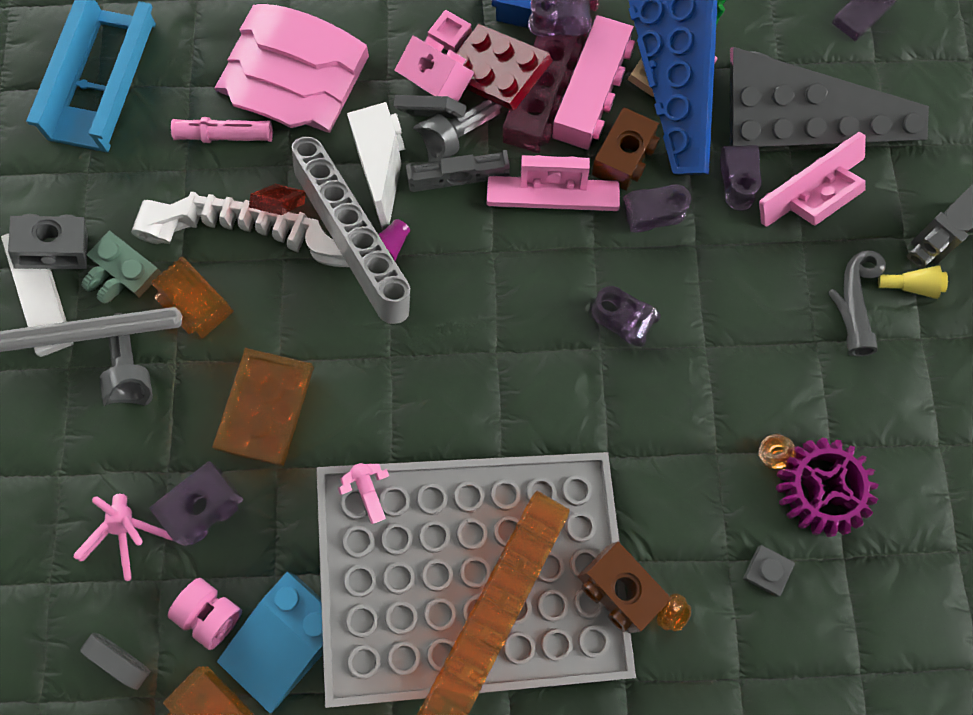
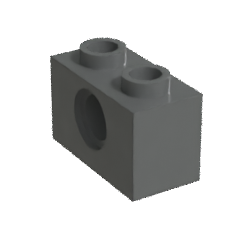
[8,214,88,269]

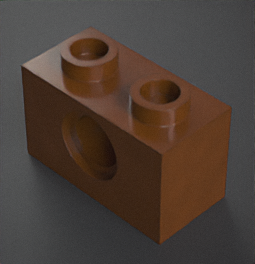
[592,107,660,191]
[577,541,672,633]

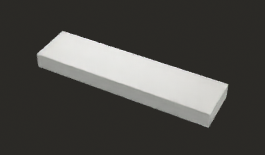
[1,233,74,357]

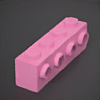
[552,15,636,150]

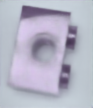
[149,461,244,546]

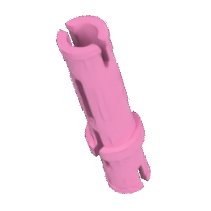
[171,117,273,143]

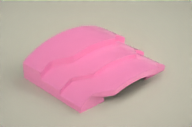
[215,4,369,133]

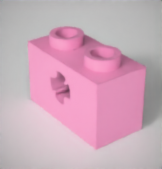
[395,36,474,101]

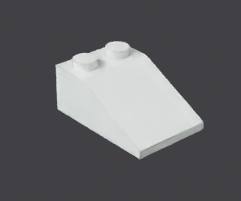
[347,102,405,231]

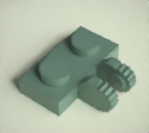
[81,230,162,304]

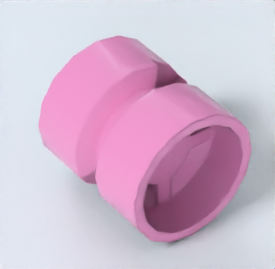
[168,578,242,650]

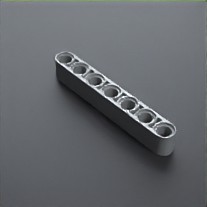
[292,137,410,324]

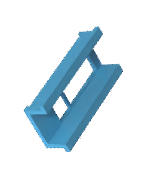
[26,0,156,152]

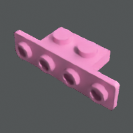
[759,132,865,227]
[487,155,620,211]

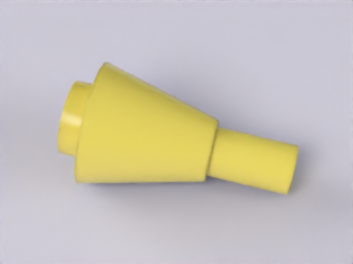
[878,265,948,299]

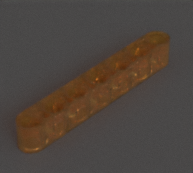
[417,490,570,715]

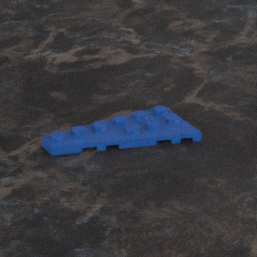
[628,0,717,175]

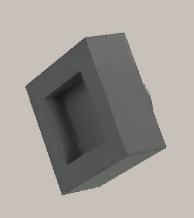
[743,545,795,597]

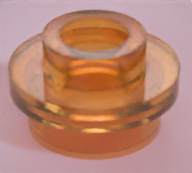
[759,434,796,469]
[657,593,691,631]

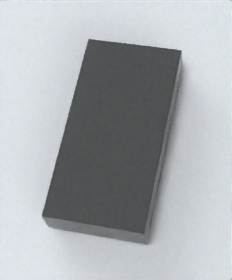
[393,95,466,118]

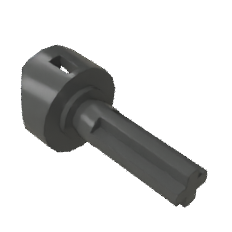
[413,99,502,163]
[100,313,153,406]

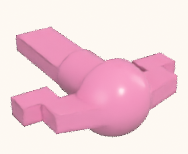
[338,463,389,524]

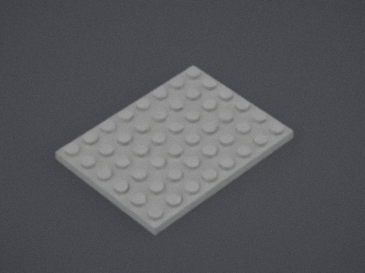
[316,452,636,708]

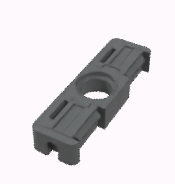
[406,150,510,192]

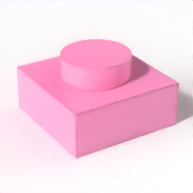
[428,10,472,53]

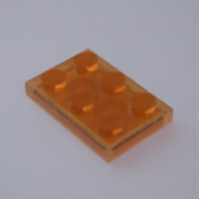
[212,348,314,467]

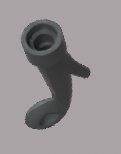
[828,250,886,357]

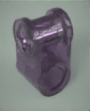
[528,0,592,37]
[720,145,762,211]
[623,184,691,233]
[592,286,661,347]

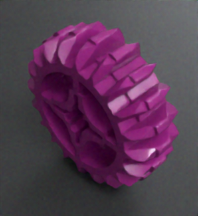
[776,438,879,537]

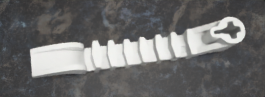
[131,192,349,267]

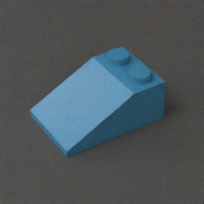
[217,572,323,714]

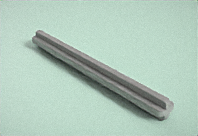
[0,307,182,352]

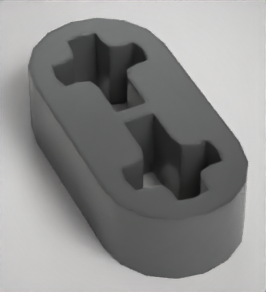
[80,632,150,690]

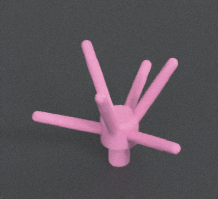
[74,494,176,581]

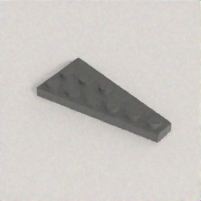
[730,47,929,148]

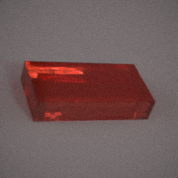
[249,183,306,215]

